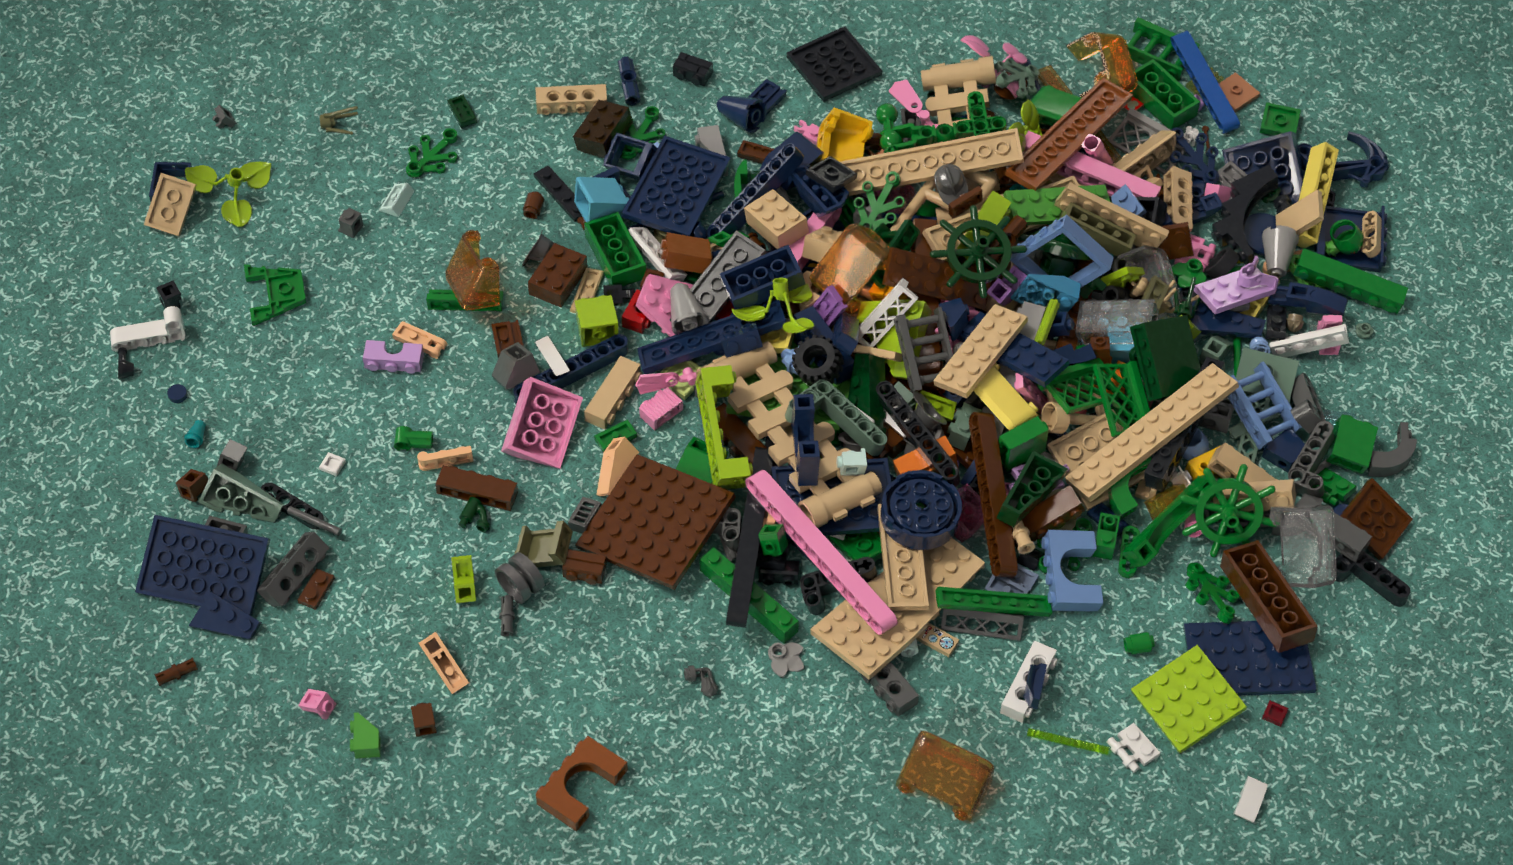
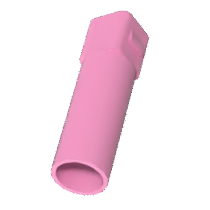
[1082,134,1113,165]

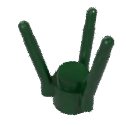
[1174,277,1202,320]

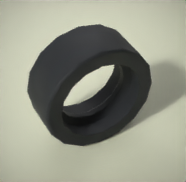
[1205,247,1240,279]

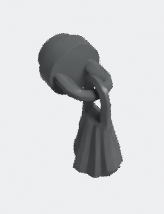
[684,665,719,697]

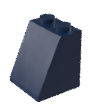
[760,132,824,191]

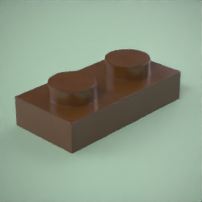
[298,568,335,610]

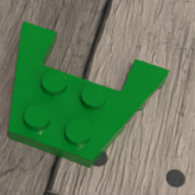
[244,264,306,326]

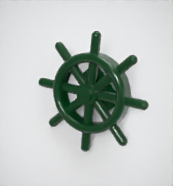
[1018,230,1109,277]

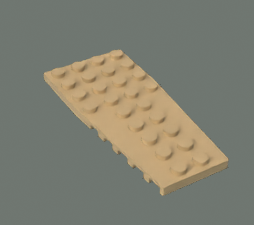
[810,538,985,680]

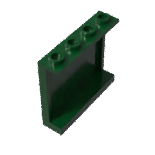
[1130,315,1201,401]

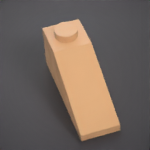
[418,632,469,694]

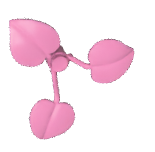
[960,35,1027,98]

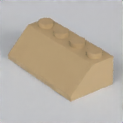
[1111,130,1176,178]

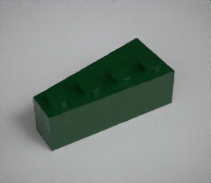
[848,353,886,435]
[997,451,1068,527]

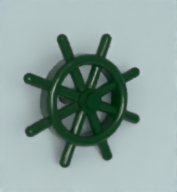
[930,205,1027,299]

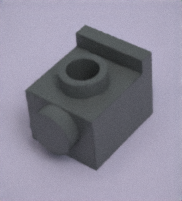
[338,208,363,238]

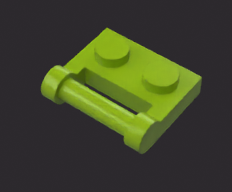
[1101,266,1145,287]

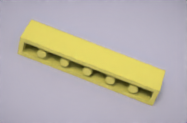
[1297,142,1339,248]

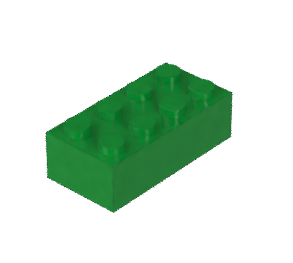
[1124,59,1200,130]
[584,212,646,287]

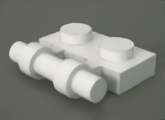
[1107,723,1160,773]

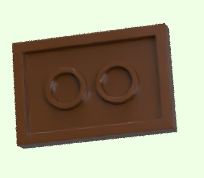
[1135,222,1194,263]

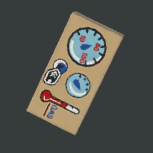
[916,623,959,657]

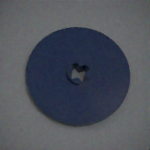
[1244,213,1276,256]

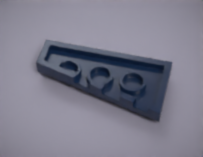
[1190,301,1266,338]

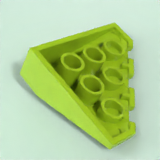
[857,299,932,380]

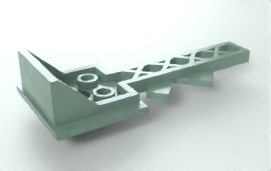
[1228,347,1299,463]

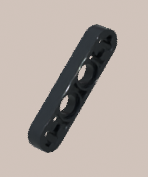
[261,483,324,529]

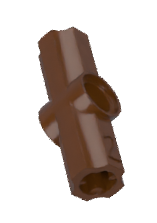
[984,215,1028,266]

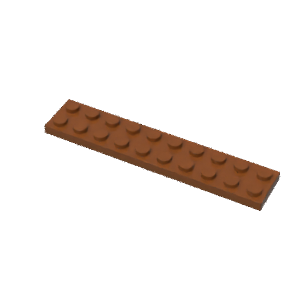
[1005,78,1133,191]

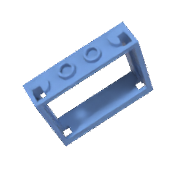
[1010,214,1114,288]

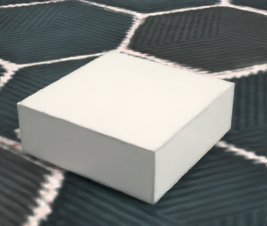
[319,452,346,476]

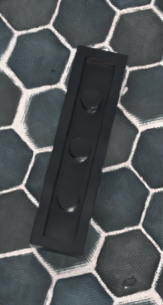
[534,165,582,222]

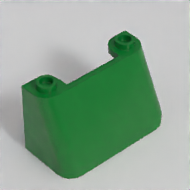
[1024,85,1097,136]

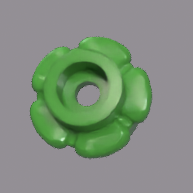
[1325,240,1340,257]

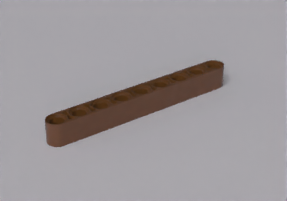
[969,412,1018,578]

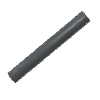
[287,506,342,536]

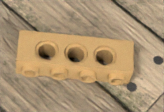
[536,84,607,115]
[1163,166,1193,232]

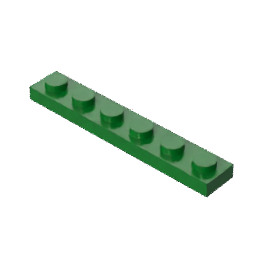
[935,587,1052,617]

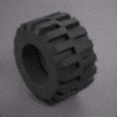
[792,335,844,386]

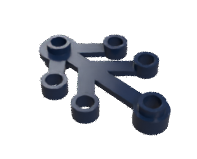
[1169,128,1219,184]

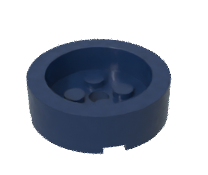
[880,470,962,550]

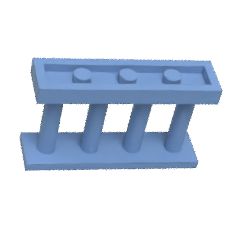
[1227,361,1302,450]

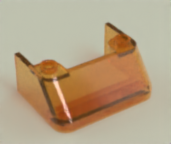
[1066,32,1138,98]

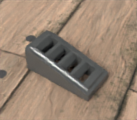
[568,497,601,534]

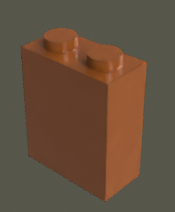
[660,232,712,273]

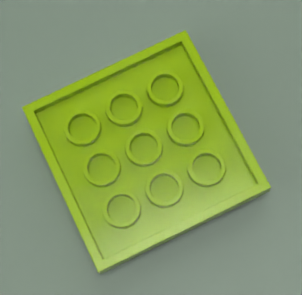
[1131,645,1247,754]

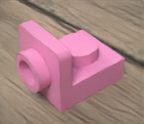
[298,689,336,720]

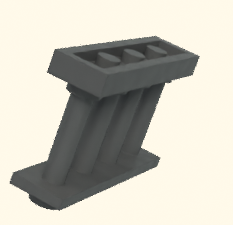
[893,307,953,393]

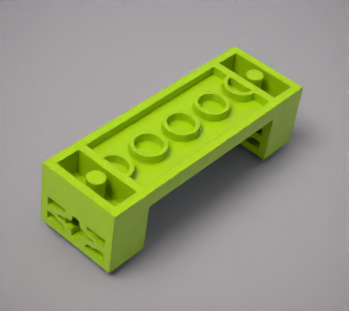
[695,365,753,490]

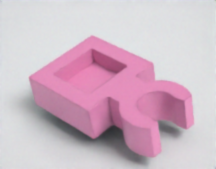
[794,120,819,145]

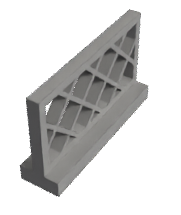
[1107,108,1191,175]

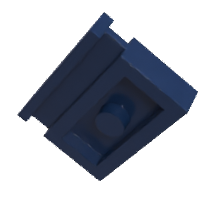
[748,79,787,115]

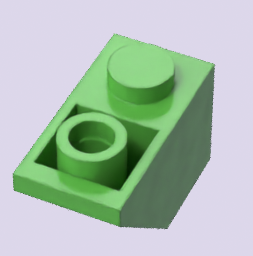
[350,712,381,758]

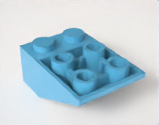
[1011,274,1081,312]

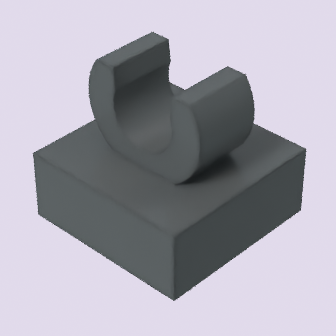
[212,105,237,129]

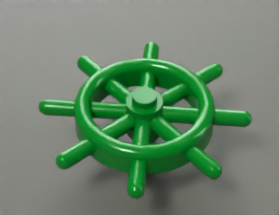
[1179,464,1278,557]

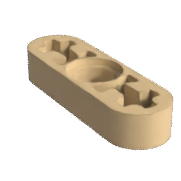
[1362,211,1382,258]

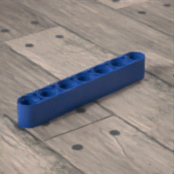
[1171,30,1240,134]

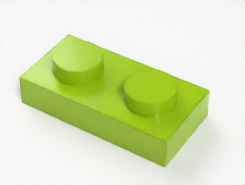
[915,390,957,422]

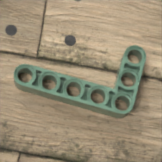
[785,380,887,456]

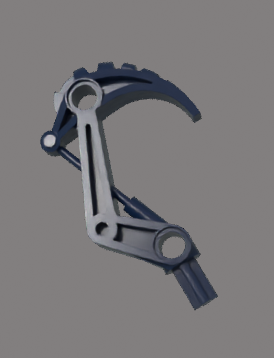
[1298,131,1389,188]

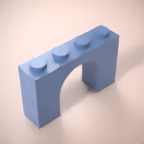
[1041,530,1103,611]

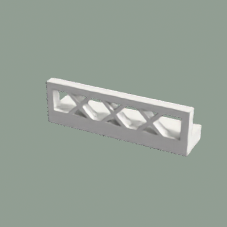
[629,227,687,282]
[858,278,918,347]
[1269,324,1349,357]

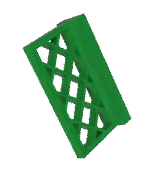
[1037,358,1121,415]
[1093,361,1150,437]

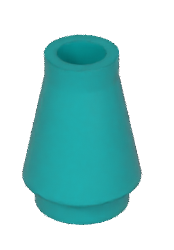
[184,420,206,448]

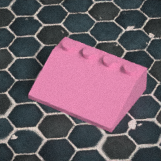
[501,377,583,469]

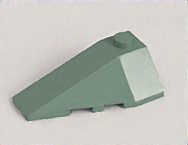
[198,464,284,522]

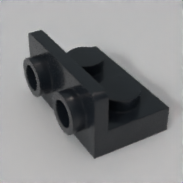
[759,560,800,586]

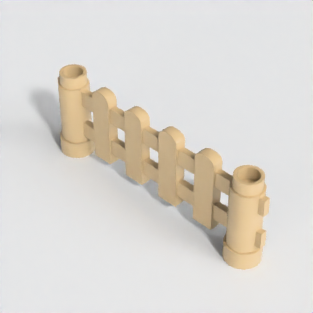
[921,56,1004,224]
[696,341,882,528]

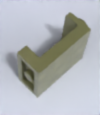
[515,520,573,567]

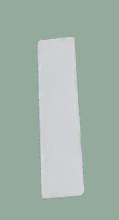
[535,336,570,376]

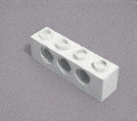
[1000,640,1058,723]

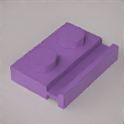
[813,285,848,328]

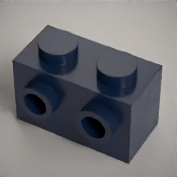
[719,323,763,358]

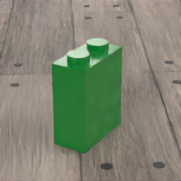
[1326,414,1378,474]
[998,416,1049,471]

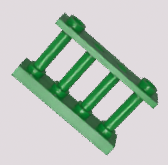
[1117,17,1200,81]

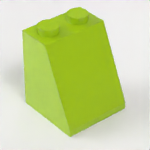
[575,295,619,347]

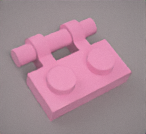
[1174,234,1216,273]

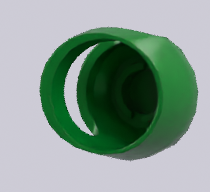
[1330,219,1364,255]

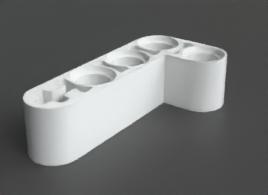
[110,306,185,352]

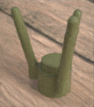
[320,106,358,135]

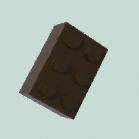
[573,100,633,158]

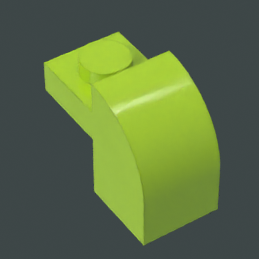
[451,555,476,603]

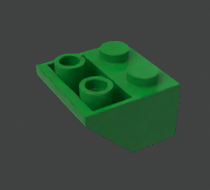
[676,437,729,484]

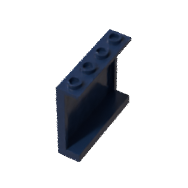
[1315,206,1387,273]

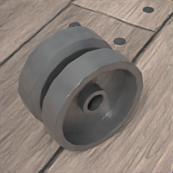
[495,552,545,604]

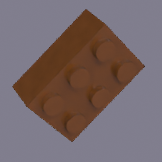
[528,243,588,308]

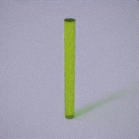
[1027,728,1109,755]

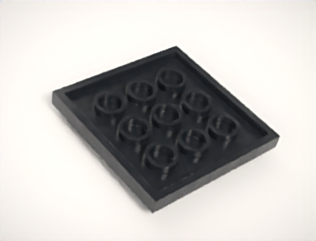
[786,26,882,102]

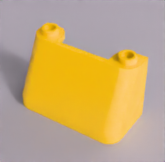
[816,107,874,162]

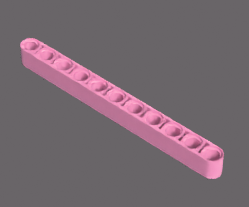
[745,470,898,635]

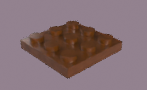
[1340,478,1413,560]

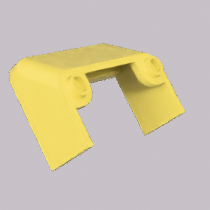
[974,363,1041,431]

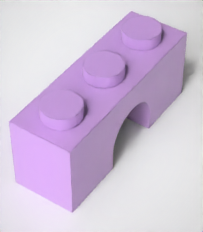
[363,340,424,374]

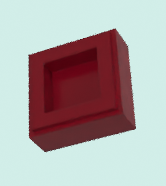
[1262,700,1289,727]

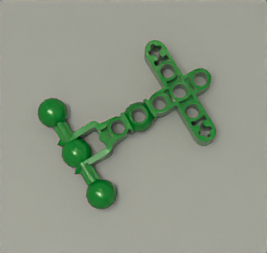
[875,91,1006,170]

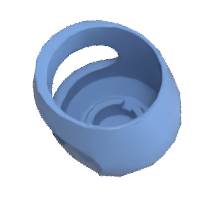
[1183,429,1209,460]

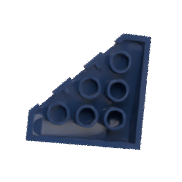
[1222,131,1304,205]

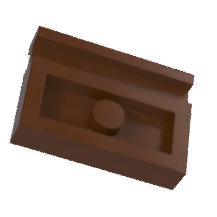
[491,320,524,358]

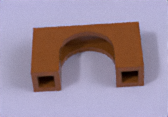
[536,736,628,832]

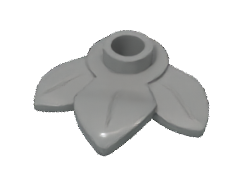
[768,642,804,677]

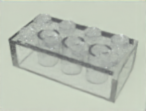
[1075,299,1159,345]

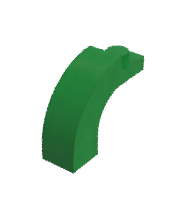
[1108,457,1152,521]

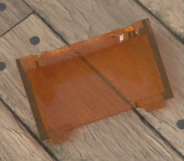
[809,223,890,315]
[445,230,500,310]
[895,731,995,822]

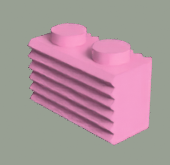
[639,387,683,431]

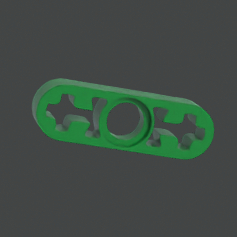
[1118,526,1140,578]

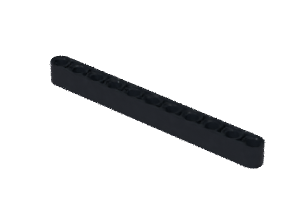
[726,447,773,628]

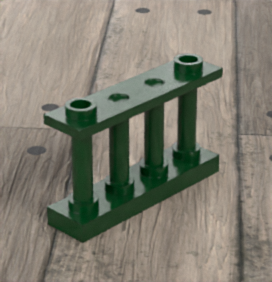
[845,219,921,291]

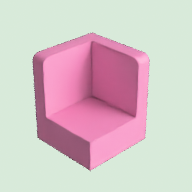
[1204,183,1231,203]

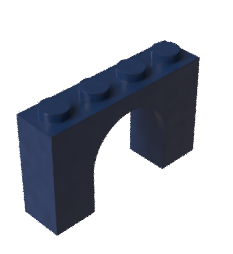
[792,394,820,486]

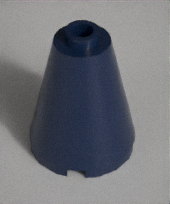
[717,95,767,133]

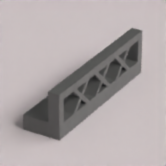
[941,609,1024,641]

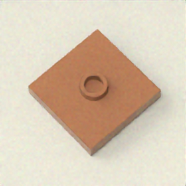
[1219,73,1260,112]

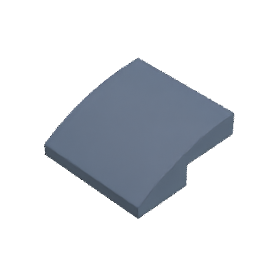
[984,564,1039,594]

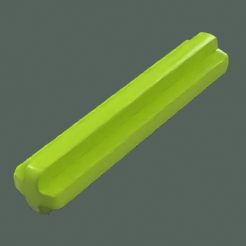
[1034,299,1060,345]

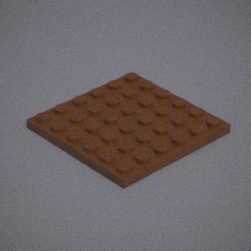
[575,454,736,590]

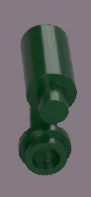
[458,497,491,533]

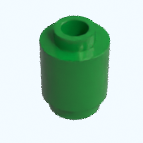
[1123,632,1155,655]

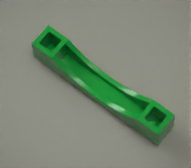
[1122,475,1216,567]

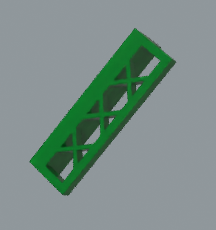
[426,289,504,311]

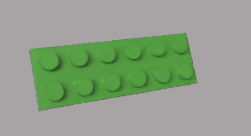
[1003,185,1110,225]

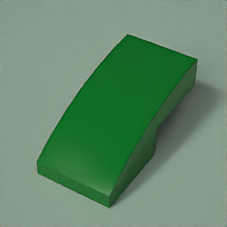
[708,231,750,247]

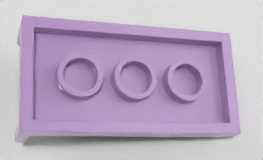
[1194,256,1279,314]

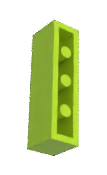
[957,191,1012,263]

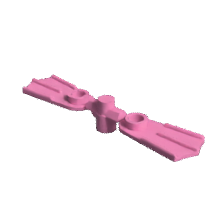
[889,80,939,128]
[635,367,696,394]

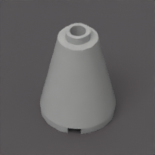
[1262,225,1299,279]
[670,283,709,335]

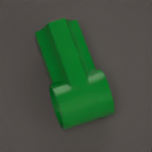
[394,426,433,451]

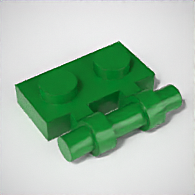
[1311,468,1356,507]

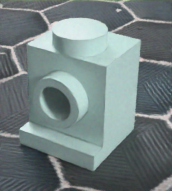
[836,448,867,475]

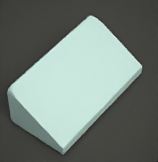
[379,183,414,217]

